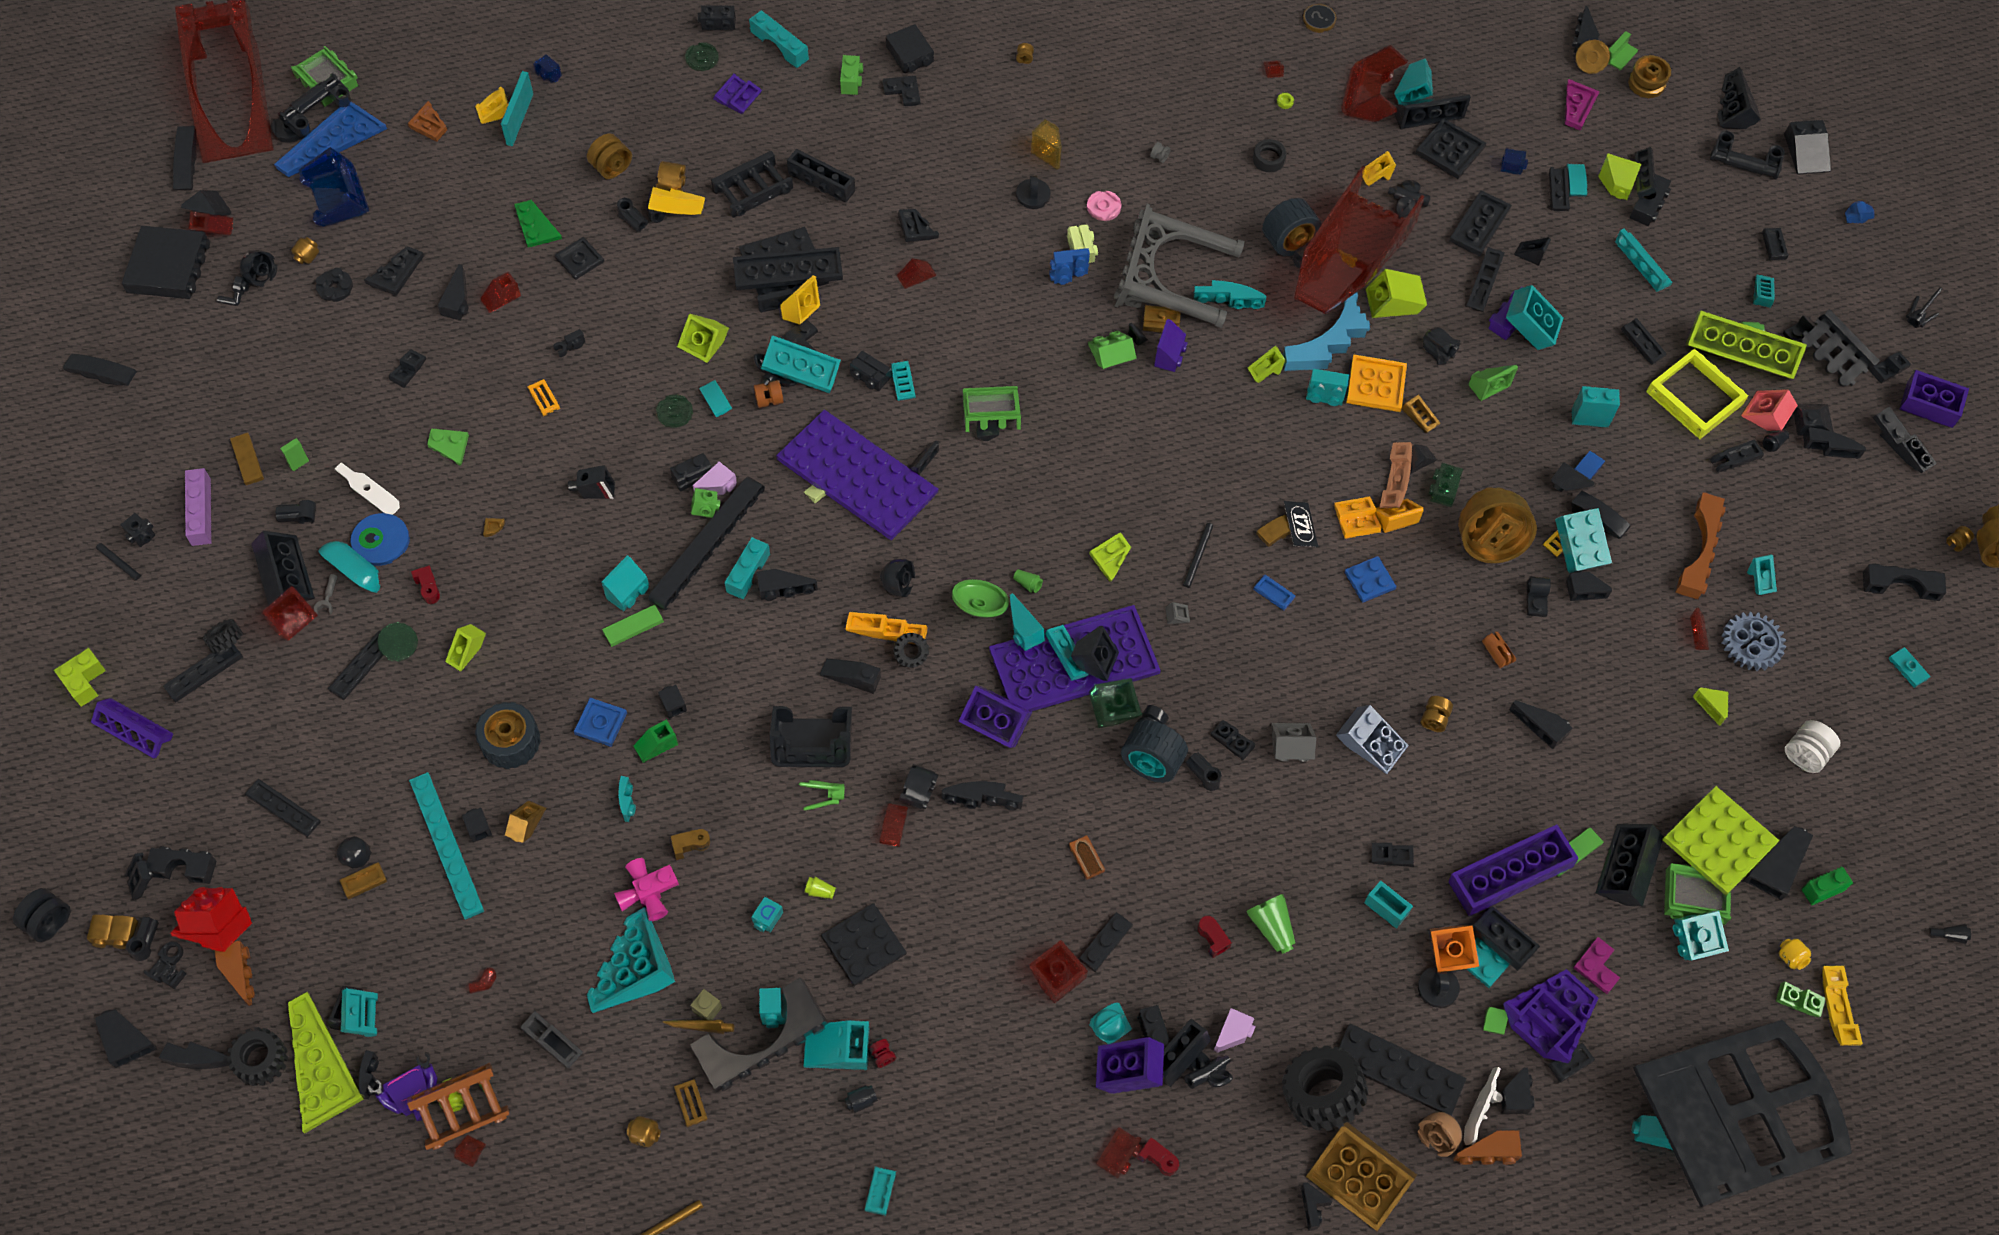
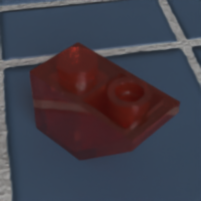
[189,211,233,235]
[480,272,521,313]

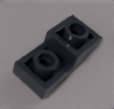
[1211,720,1255,760]
[359,1050,379,1100]

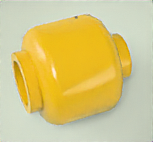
[1779,939,1811,970]

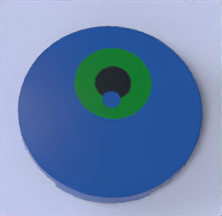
[351,513,410,566]

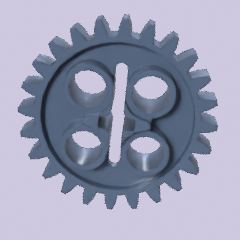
[1721,612,1786,671]

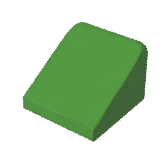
[1483,1007,1508,1035]

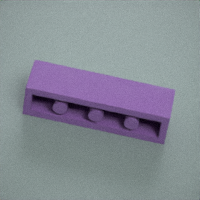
[185,468,211,546]

